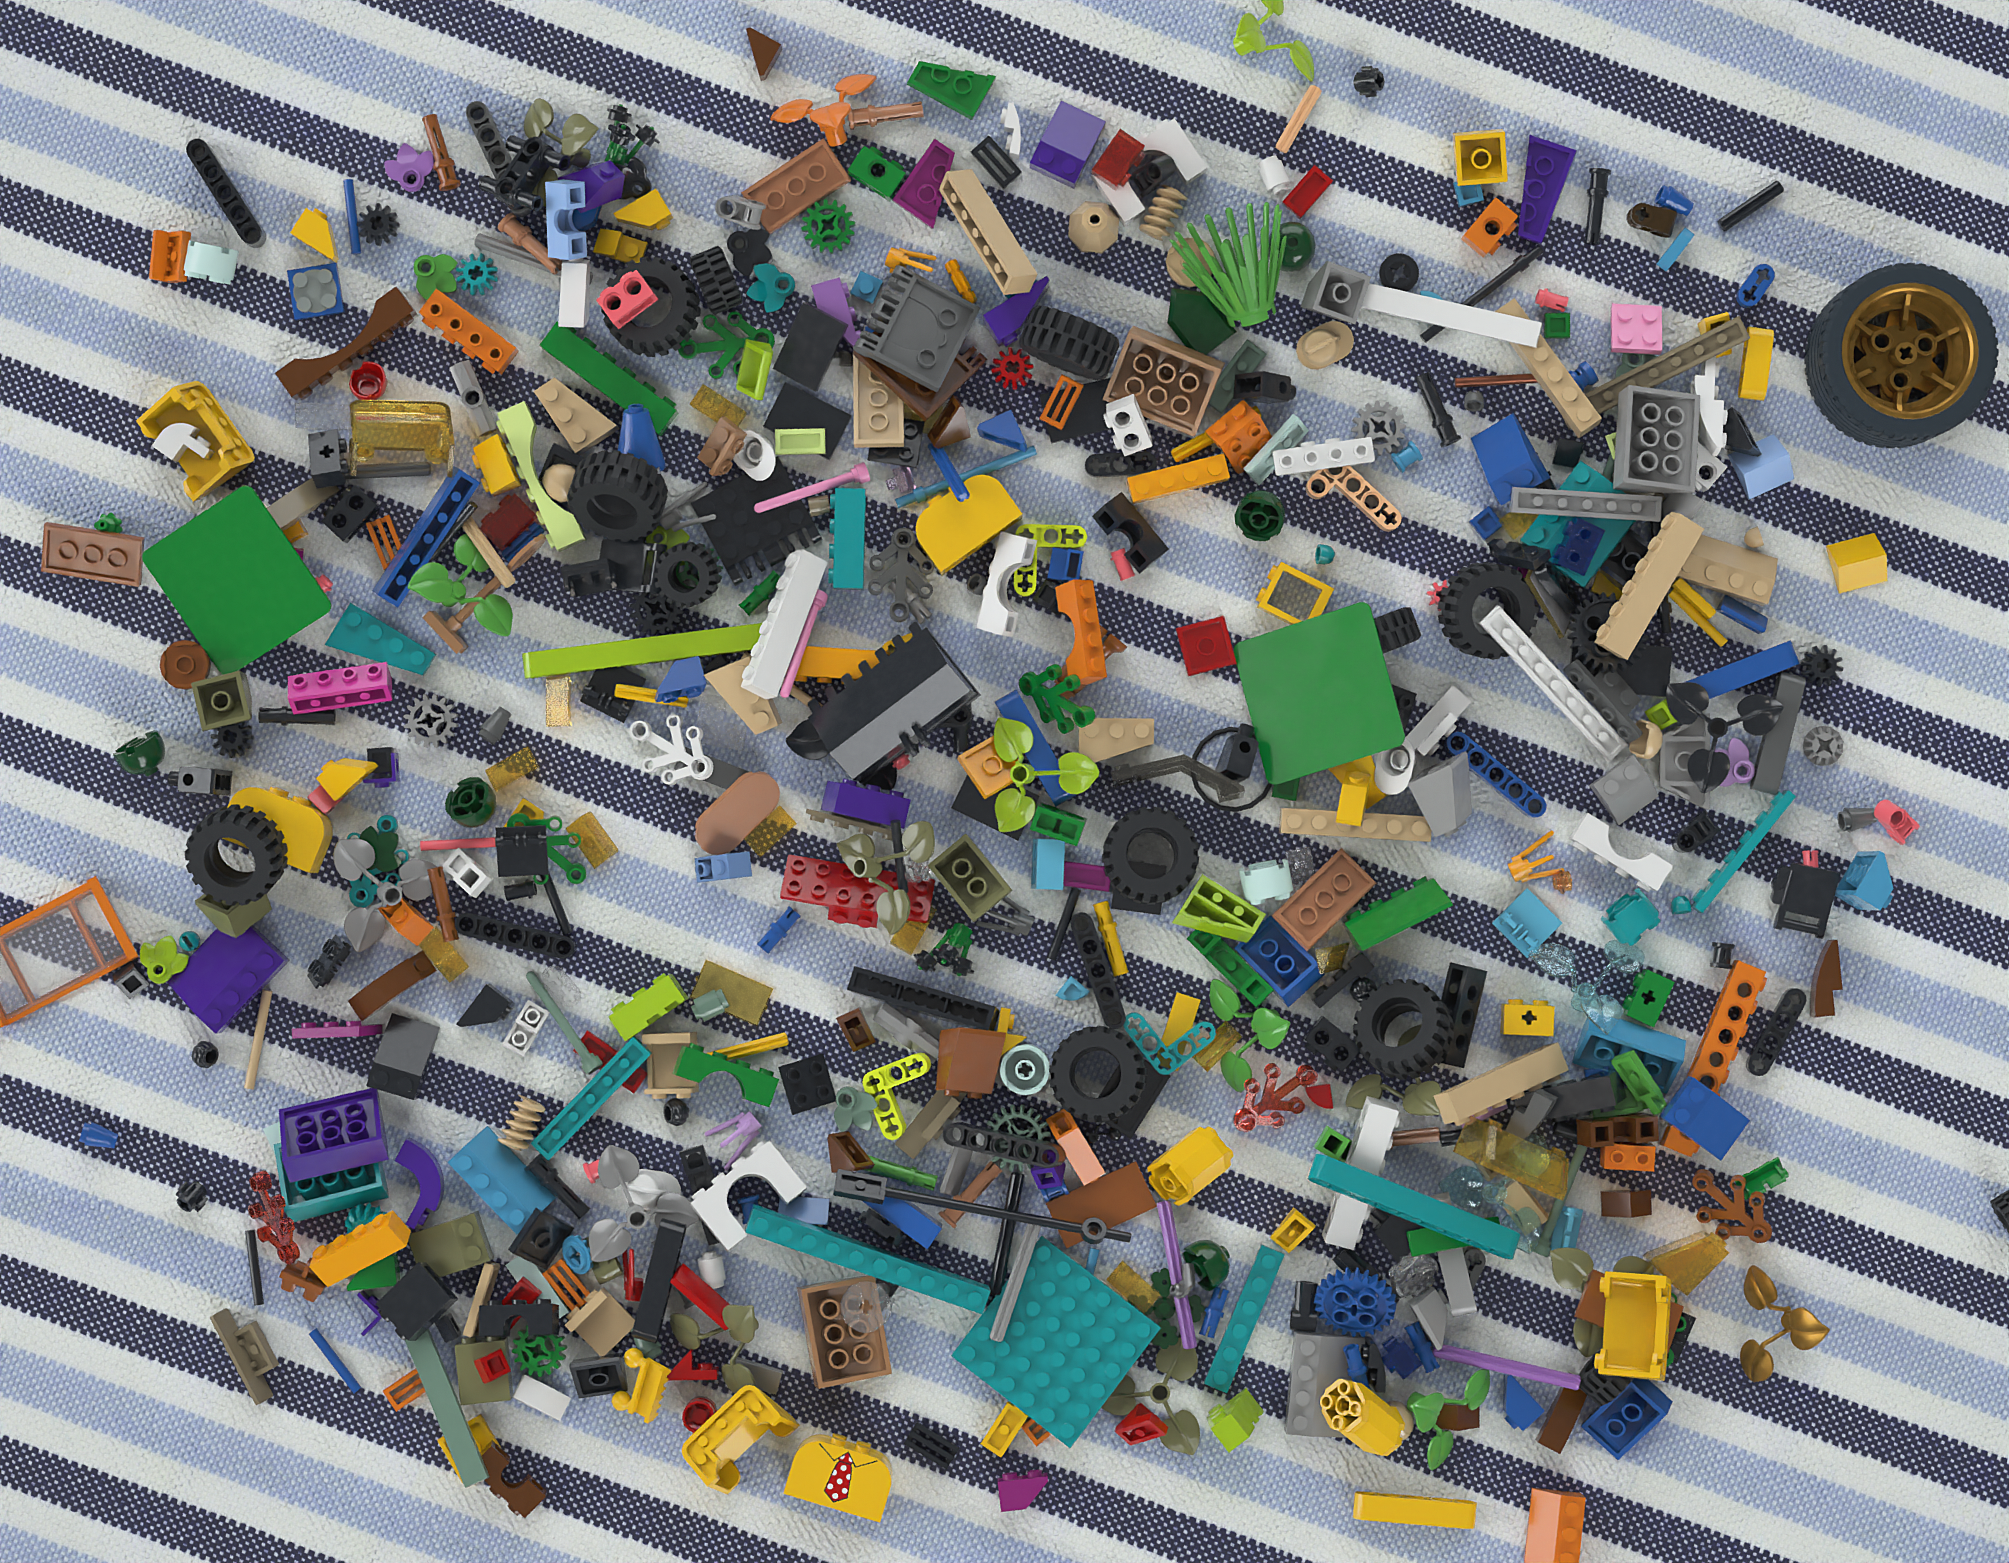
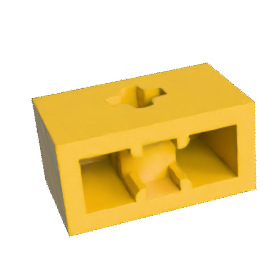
[1500,999,1555,1036]

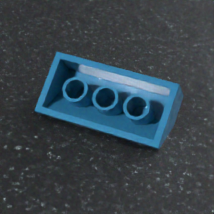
[1835,851,1893,910]
[1572,1009,1686,1094]
[448,1126,557,1235]

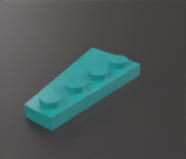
[325,603,437,676]

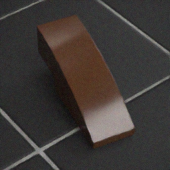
[1810,939,1843,1017]
[1535,1372,1587,1454]

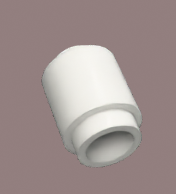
[1258,156,1290,195]
[697,1251,726,1289]

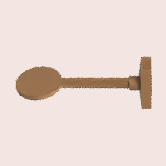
[422,534,547,654]

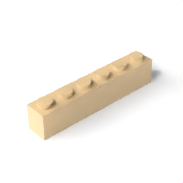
[939,169,1038,295]
[1495,298,1602,438]
[1595,512,1704,660]
[1279,808,1432,842]
[1434,1042,1569,1126]

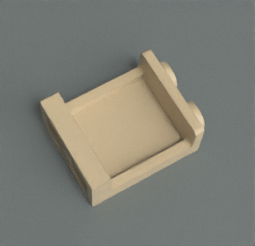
[642,1032,699,1099]

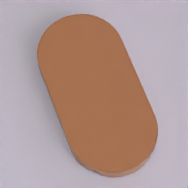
[695,771,780,855]

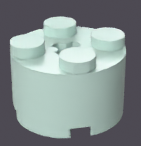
[183,240,239,284]
[1239,859,1294,905]
[1000,1044,1050,1095]

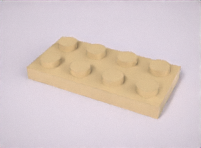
[853,351,904,448]

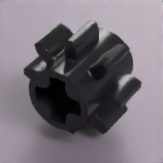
[1353,66,1385,98]
[176,1181,208,1212]

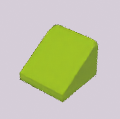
[1644,698,1677,730]

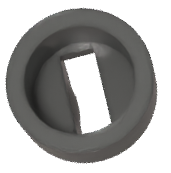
[1464,390,1484,412]
[967,573,988,595]

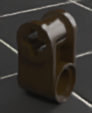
[1626,203,1677,238]

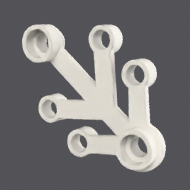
[630,714,713,785]

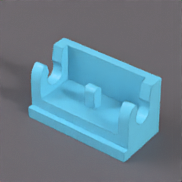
[1031,839,1065,890]

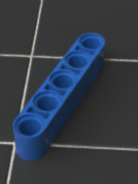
[1683,640,1800,699]
[995,690,1077,807]
[1444,732,1547,818]

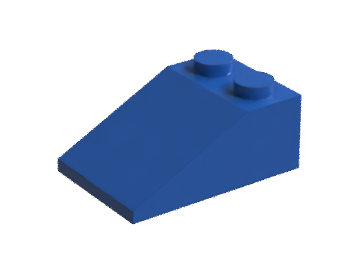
[1471,413,1551,506]
[1234,915,1325,1008]
[1659,1076,1750,1161]
[1581,1378,1673,1460]

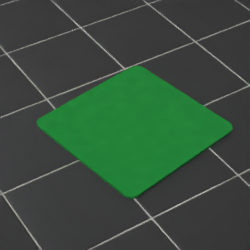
[142,485,332,675]
[1234,602,1405,785]

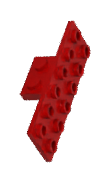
[780,855,935,928]

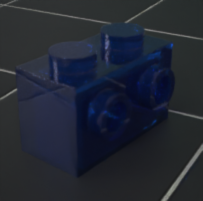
[1552,518,1605,576]
[1380,1335,1422,1380]

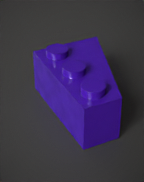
[820,778,911,829]

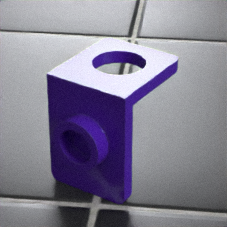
[363,753,400,788]
[357,1290,382,1336]

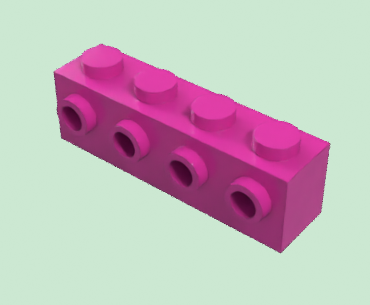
[288,662,392,715]

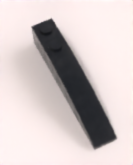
[847,966,1000,1031]

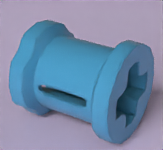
[1390,441,1423,473]

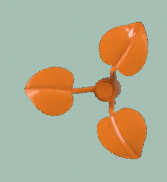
[770,74,877,146]

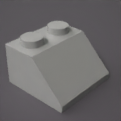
[1589,755,1659,825]

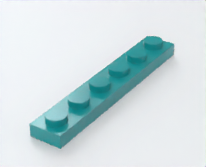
[1691,790,1796,913]
[530,1036,652,1161]
[1204,1244,1285,1393]

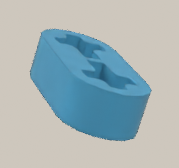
[1656,227,1695,272]

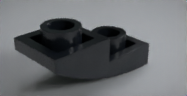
[1360,1336,1386,1393]

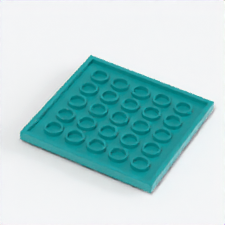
[951,1236,1161,1448]

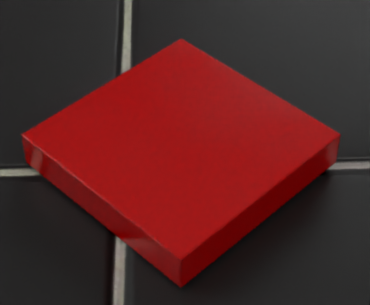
[1176,616,1237,677]

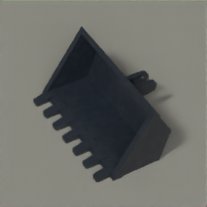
[808,622,981,785]

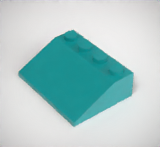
[1520,461,1636,589]
[273,1143,389,1223]

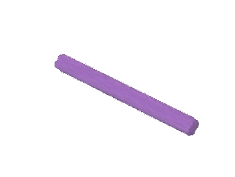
[1157,1200,1197,1349]
[1433,1344,1581,1390]

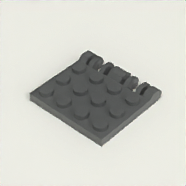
[853,265,980,392]

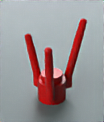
[622,1249,644,1301]

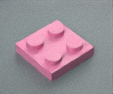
[1611,303,1662,355]

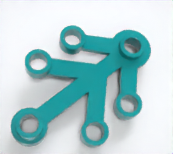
[347,815,410,908]

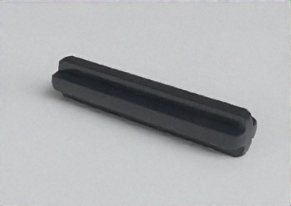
[1718,181,1784,231]

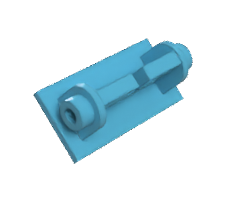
[1550,1206,1583,1250]

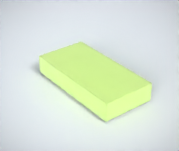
[775,428,826,455]

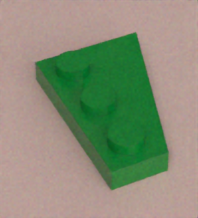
[907,61,996,120]

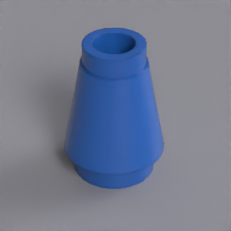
[1655,185,1694,216]
[79,1122,118,1148]

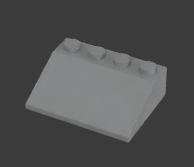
[1613,385,1700,493]
[1284,1330,1365,1438]

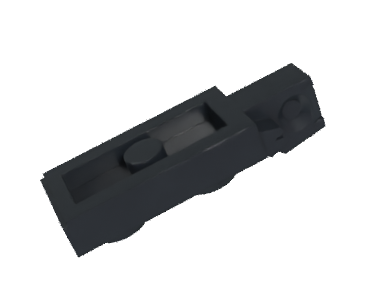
[1487,539,1551,570]

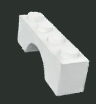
[976,531,1037,637]
[1569,813,1673,893]

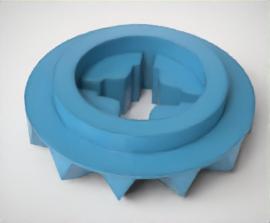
[562,1235,593,1274]

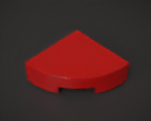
[1305,1083,1333,1109]

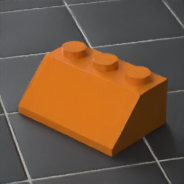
[1524,1488,1586,1563]

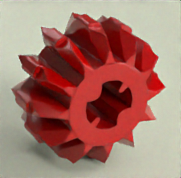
[991,347,1034,390]

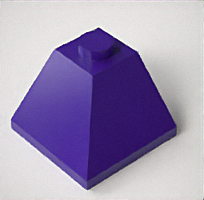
[558,160,625,213]

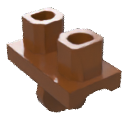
[279,1258,327,1302]

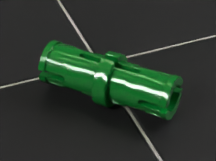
[739,570,780,616]

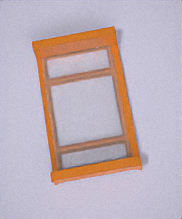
[0,876,139,1028]

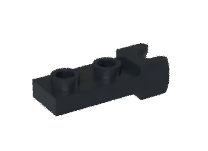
[1312,952,1374,1008]

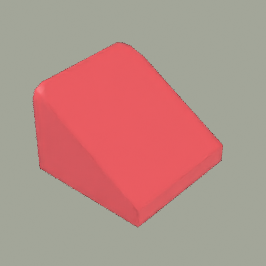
[307,785,344,815]

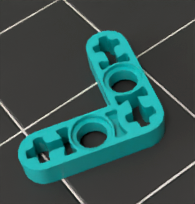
[1123,1012,1216,1075]

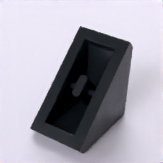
[1723,407,1761,457]

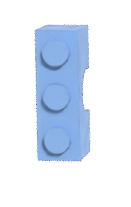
[545,179,587,260]

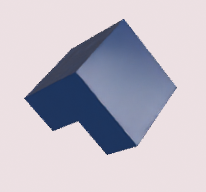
[1047,547,1084,582]

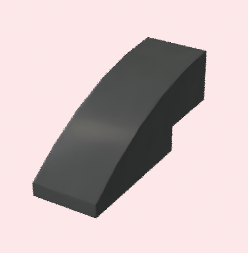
[1495,1088,1558,1156]

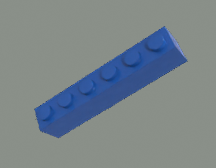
[372,466,480,608]

